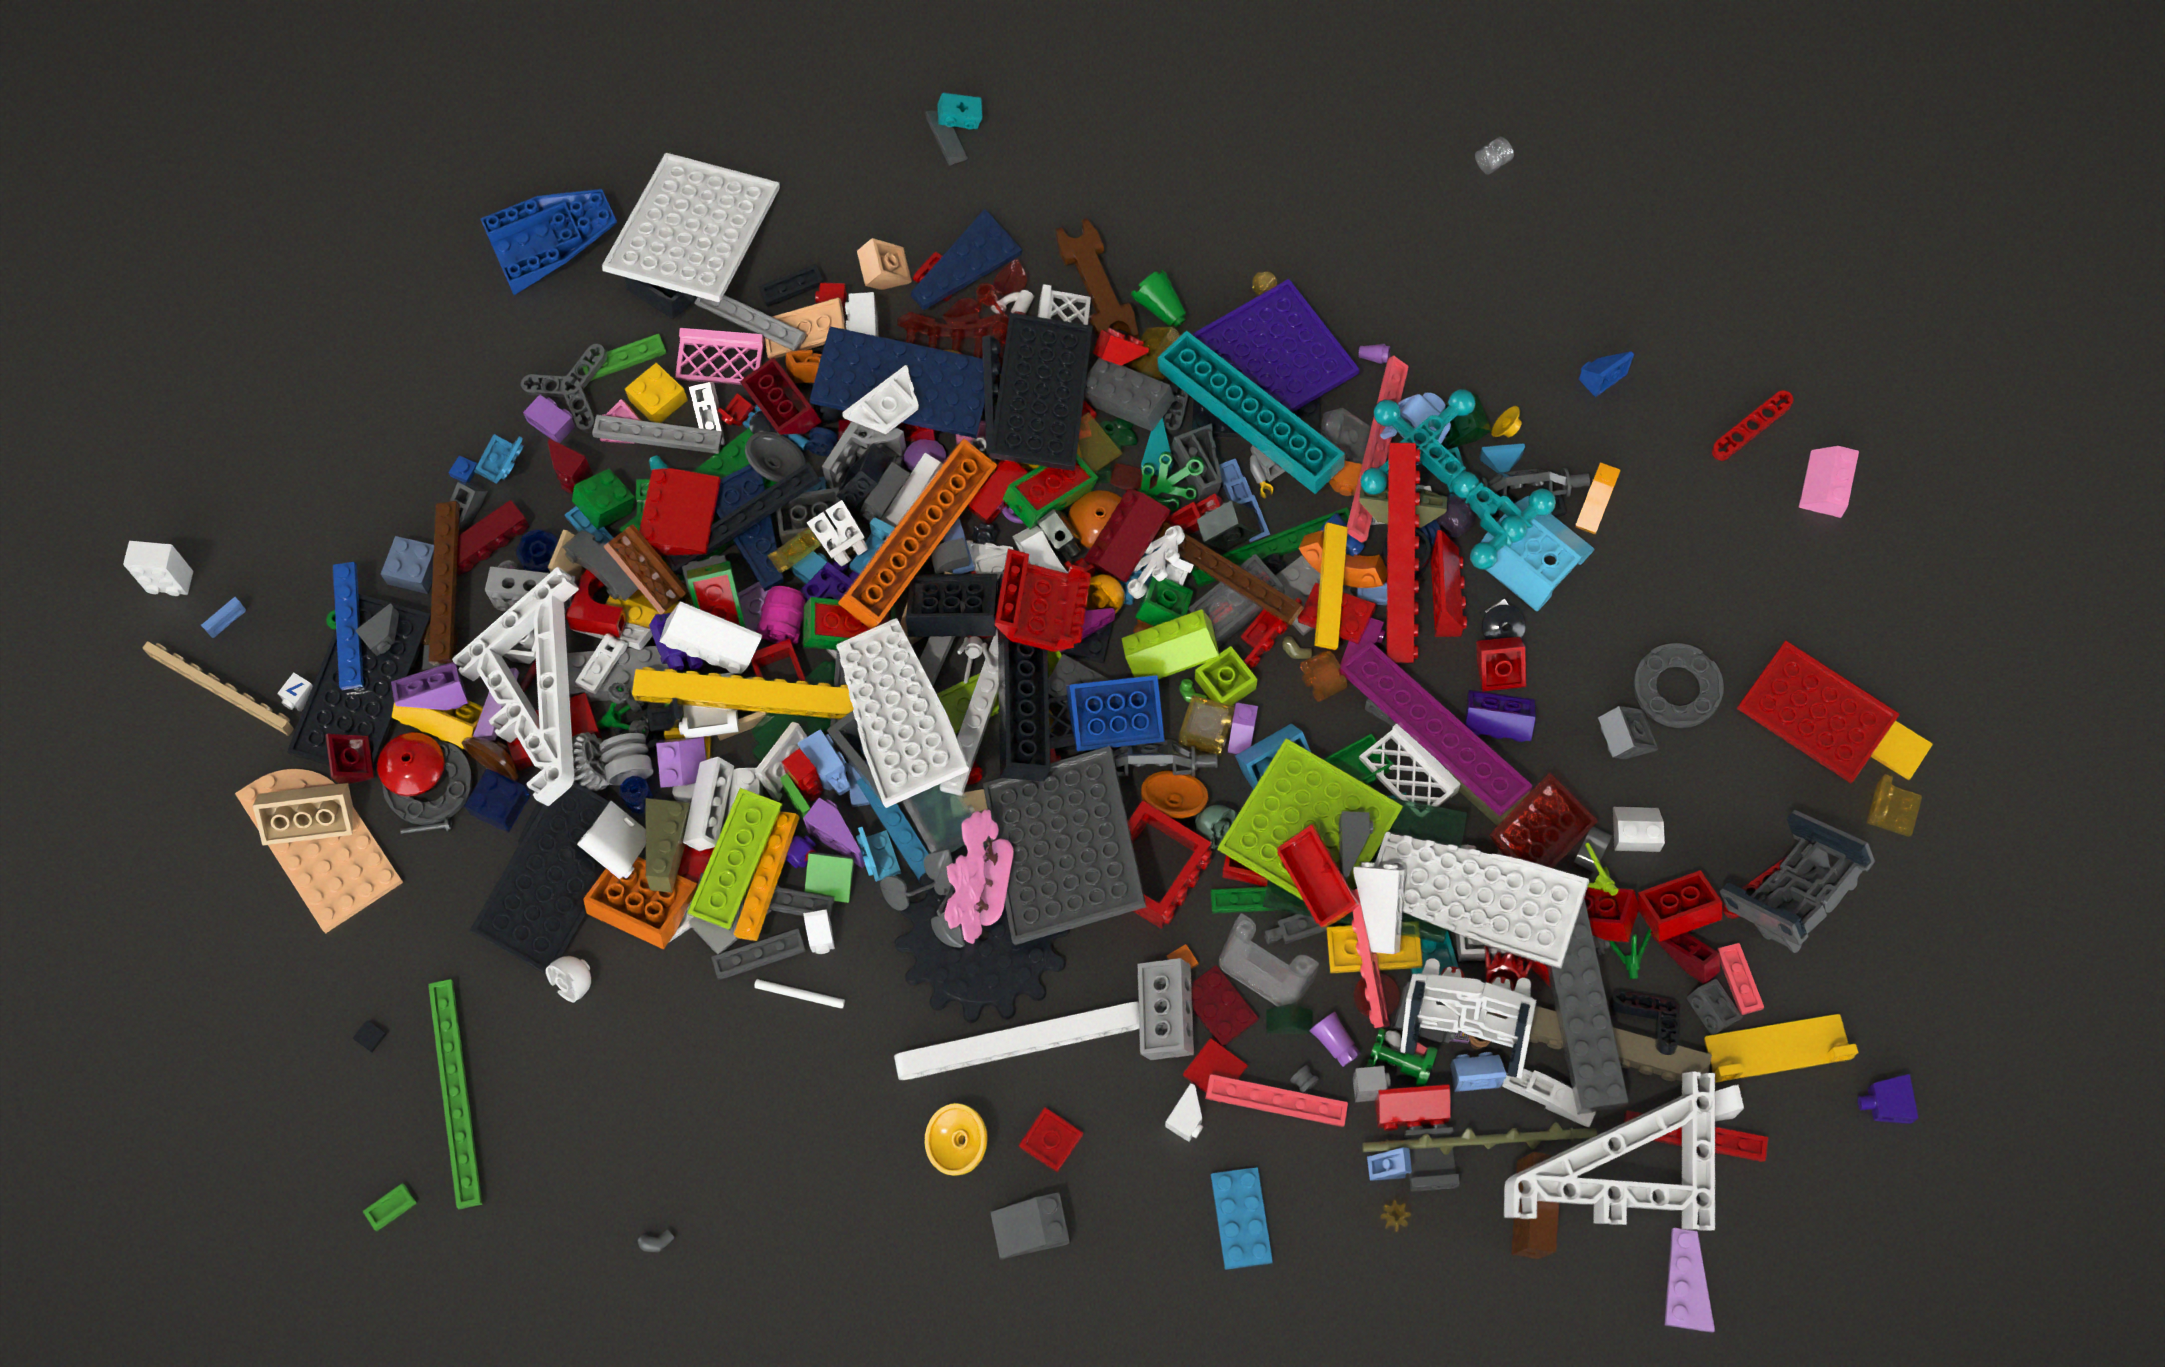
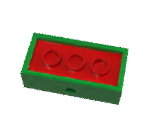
[1003,454,1098,530]
[687,561,747,629]
[803,597,895,650]

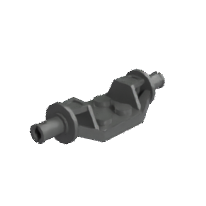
[1461,467,1590,502]
[1112,739,1217,777]

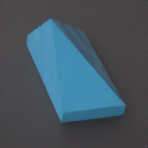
[1480,444,1525,473]

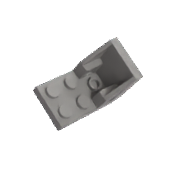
[822,421,906,488]

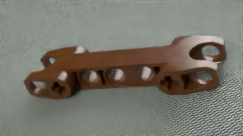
[1055,218,1139,339]

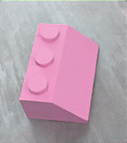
[1799,446,1859,518]

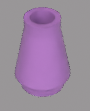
[1359,344,1390,364]

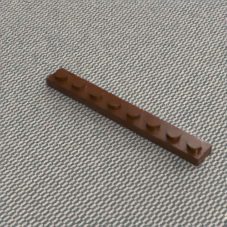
[429,501,460,665]

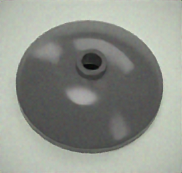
[745,432,806,482]

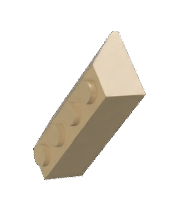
[253,783,353,845]

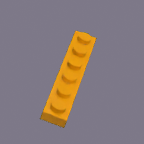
[734,811,800,941]

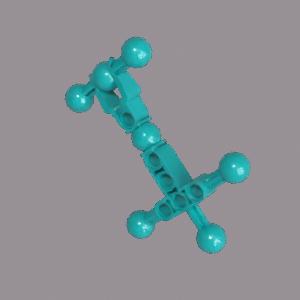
[1360,389,1556,570]

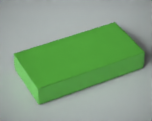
[363,1183,417,1231]

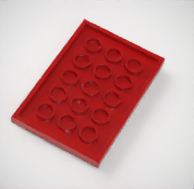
[1737,641,1900,784]

